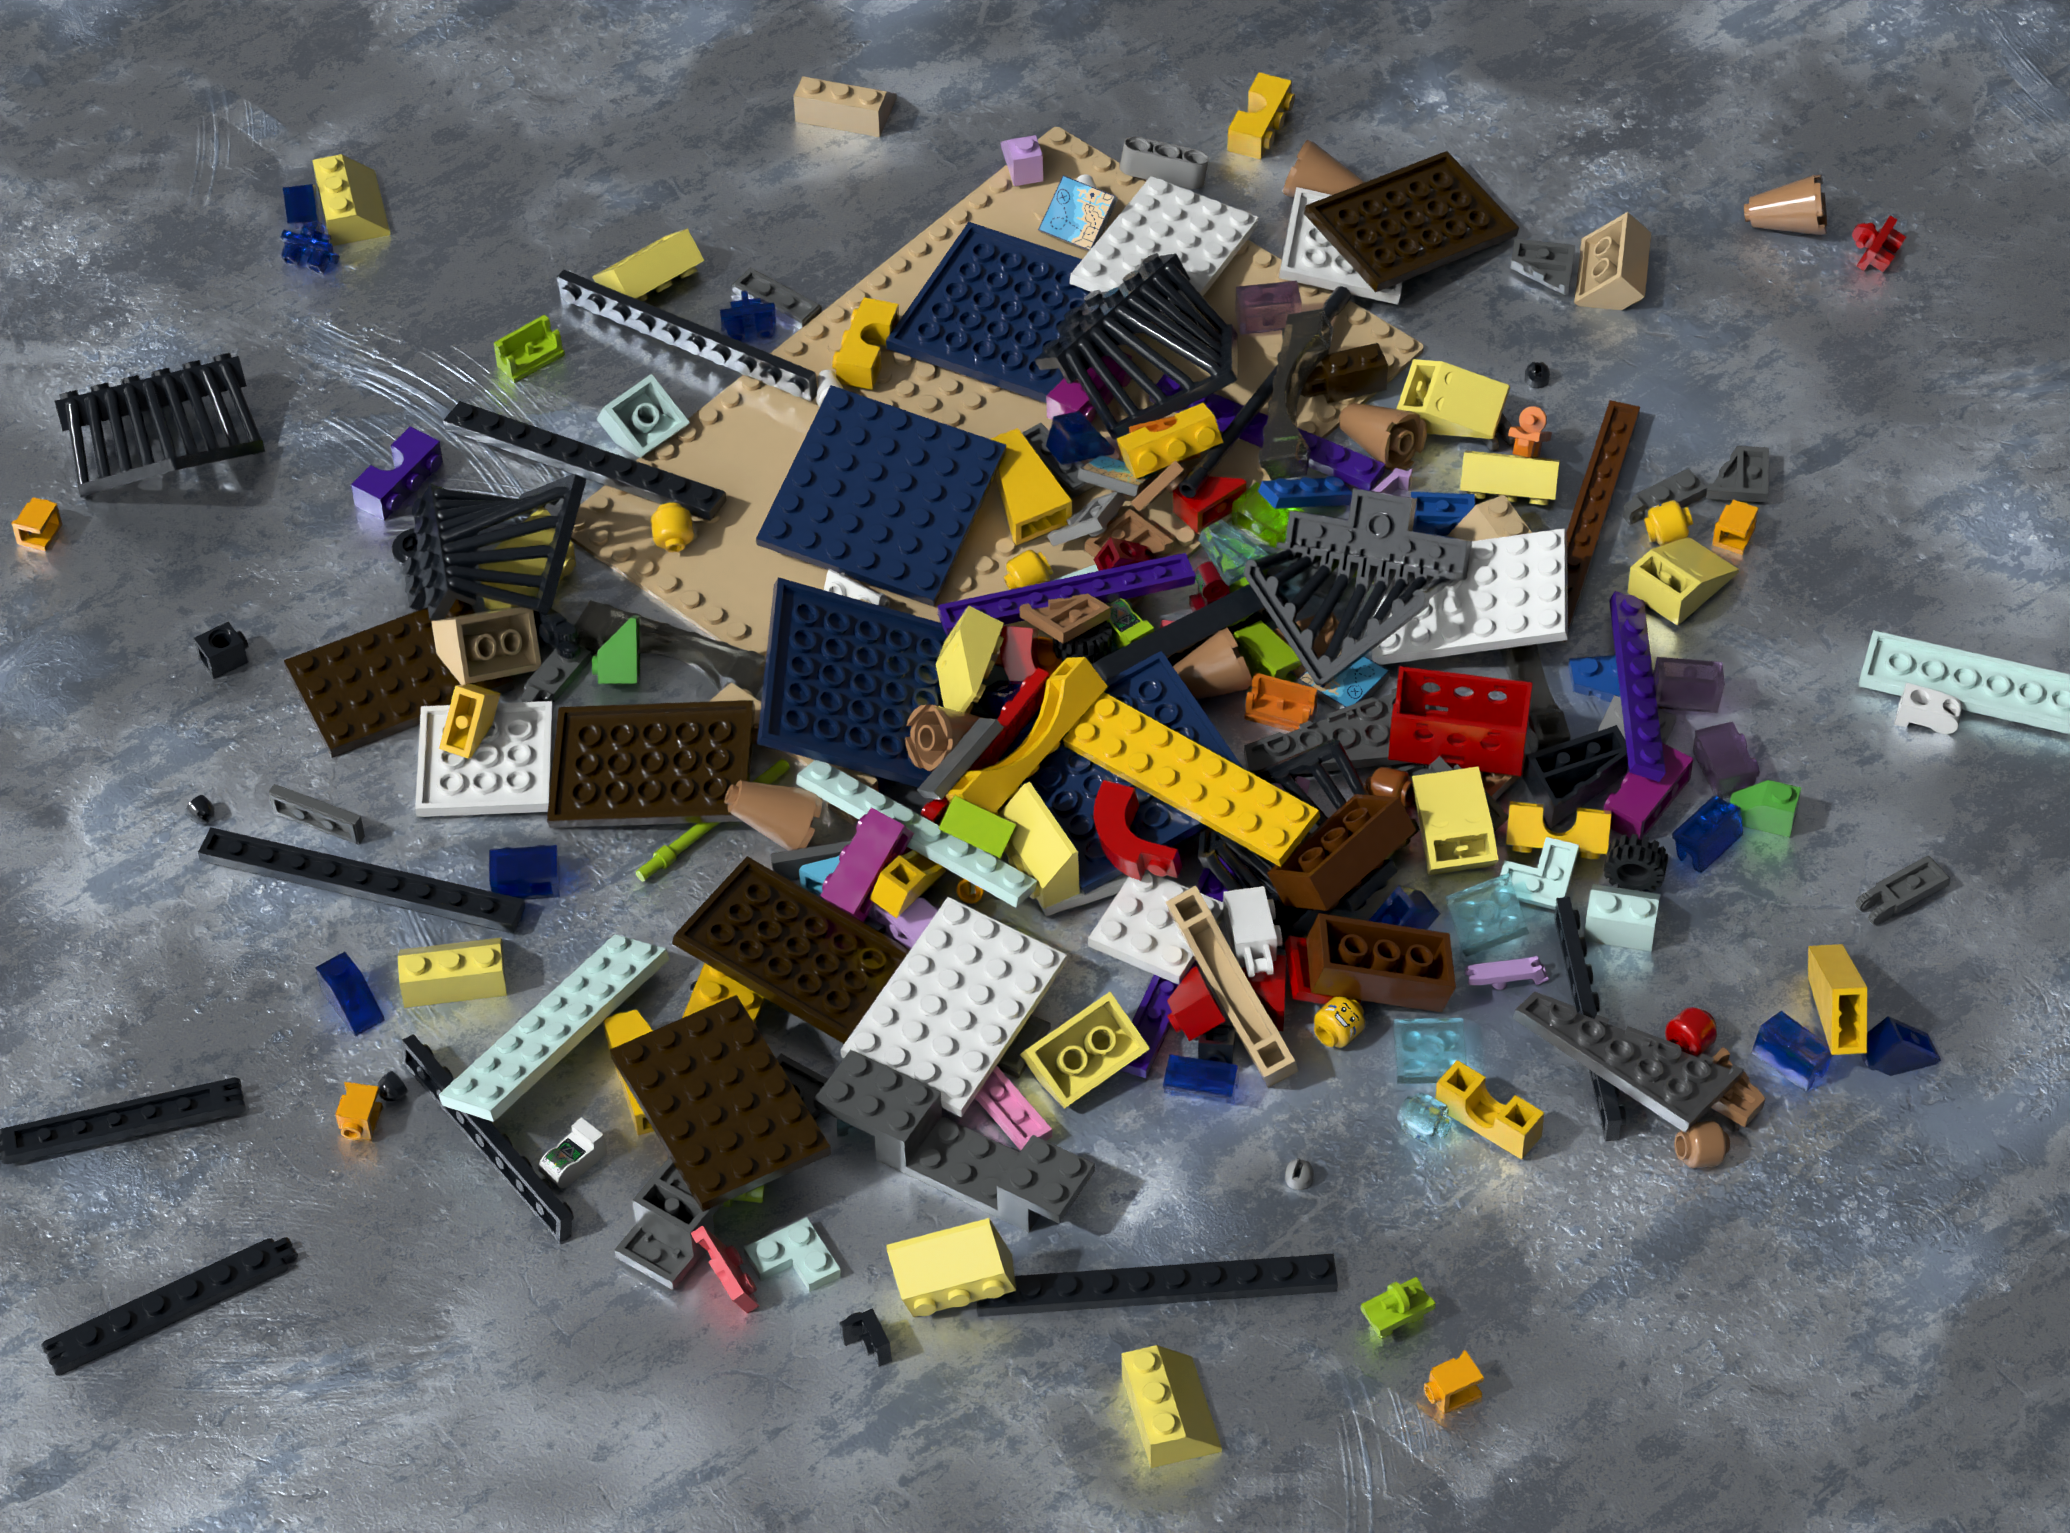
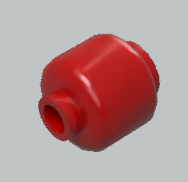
[1665,1007,1717,1057]

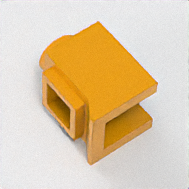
[11,497,63,551]
[1712,499,1759,555]
[335,1082,383,1141]
[1424,1350,1484,1414]

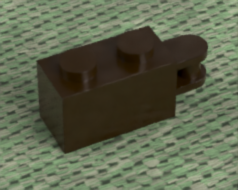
[1299,343,1388,403]

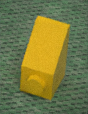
[439,684,501,759]

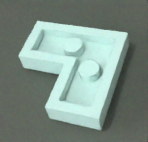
[1495,837,1579,910]
[744,1217,841,1292]

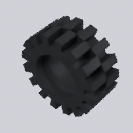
[1053,620,1112,664]
[1603,834,1668,892]

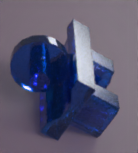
[280,222,340,274]
[720,290,776,341]

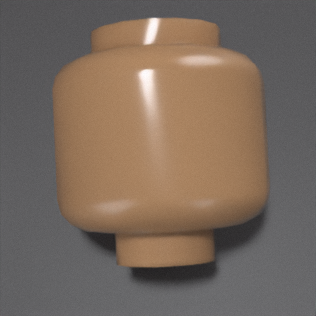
[1674,1121,1730,1168]

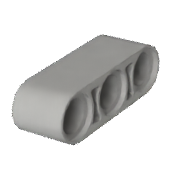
[1120,136,1209,189]

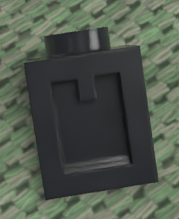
[1198,1025,1236,1076]
[839,1308,892,1367]

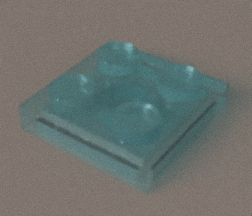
[1445,873,1529,957]
[1393,1018,1467,1084]

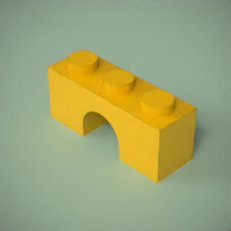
[1227,72,1295,160]
[832,297,900,390]
[1116,403,1223,479]
[1506,801,1611,859]
[1435,1060,1545,1160]

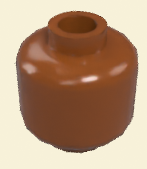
[1364,767,1415,809]

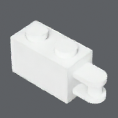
[1223,886,1282,977]

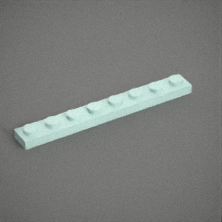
[796,760,1037,907]

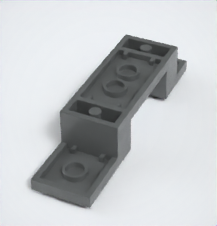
[814,1049,1095,1233]
[614,1053,828,1290]

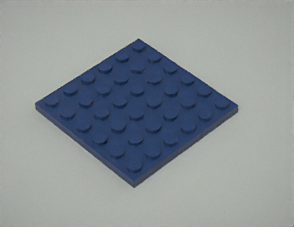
[886,222,1091,403]
[756,385,1006,606]
[757,577,947,788]
[997,651,1244,894]

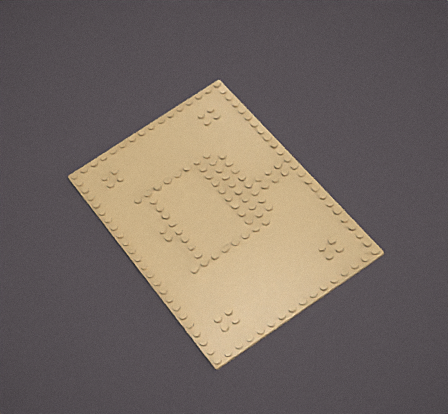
[570,127,1424,719]

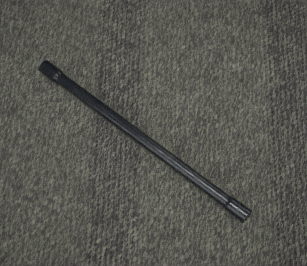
[1179,286,1352,498]

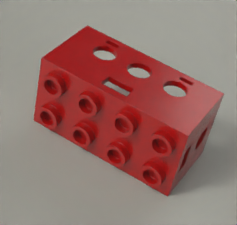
[1388,666,1533,776]

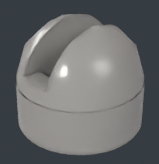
[1285,1158,1314,1190]

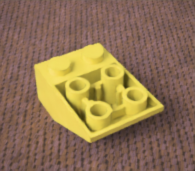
[1396,359,1510,439]
[1627,537,1739,626]
[935,606,1004,714]
[1412,766,1498,876]

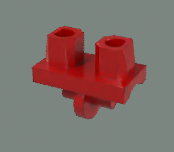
[1852,215,1906,272]

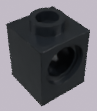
[194,622,249,679]

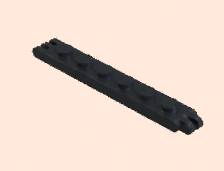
[0,1077,246,1164]
[41,1237,298,1376]

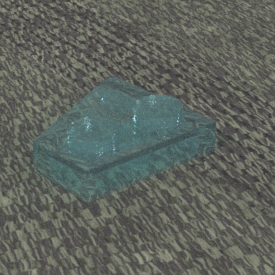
[1198,519,1269,586]

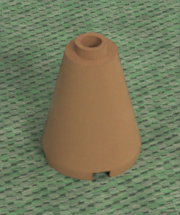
[1283,140,1365,198]
[1744,175,1827,235]
[1339,403,1427,472]
[1173,628,1252,700]
[905,704,982,771]
[724,780,823,851]

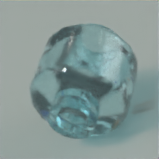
[1397,1093,1452,1145]

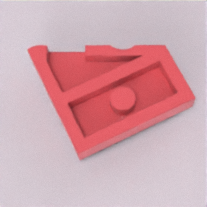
[691,1225,759,1314]

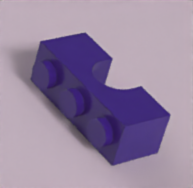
[351,426,443,521]

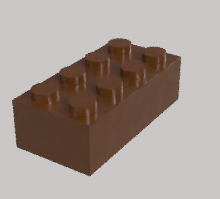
[1267,794,1416,911]
[1306,913,1456,1012]

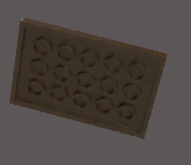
[1304,151,1520,293]
[284,599,514,758]
[547,700,755,828]
[672,856,910,1044]
[610,995,831,1212]

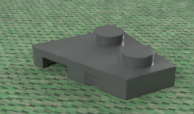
[1511,238,1575,295]
[1706,446,1769,503]

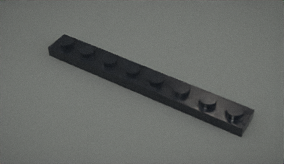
[1554,897,1626,1141]
[402,1034,574,1243]

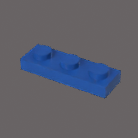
[1258,476,1352,509]

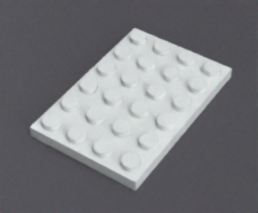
[1070,176,1259,323]
[1372,528,1568,665]
[841,897,1067,1117]

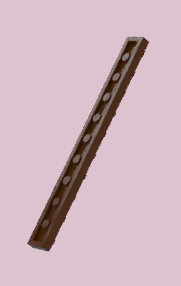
[1562,400,1640,642]

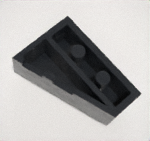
[1522,725,1628,829]

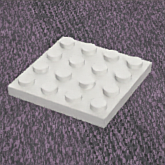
[1279,187,1403,305]
[415,701,553,817]

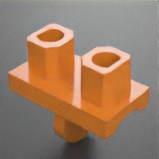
[1508,406,1552,458]

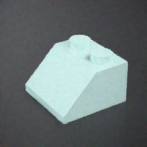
[597,374,690,458]
[1584,884,1661,951]

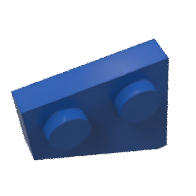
[1411,492,1475,536]
[1568,655,1620,702]

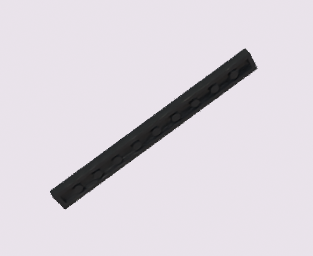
[557,270,818,402]
[443,401,727,521]
[198,827,526,933]
[977,1254,1338,1317]

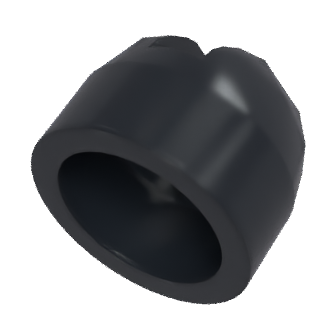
[1525,362,1550,388]
[185,795,215,825]
[378,1071,408,1102]

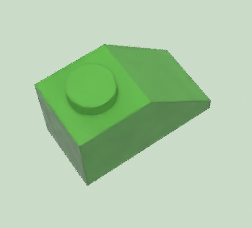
[592,615,641,684]
[1724,780,1801,838]

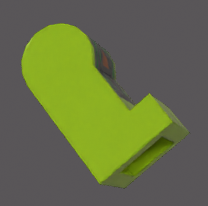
[1107,599,1154,649]

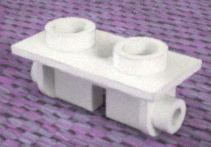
[824,569,890,608]

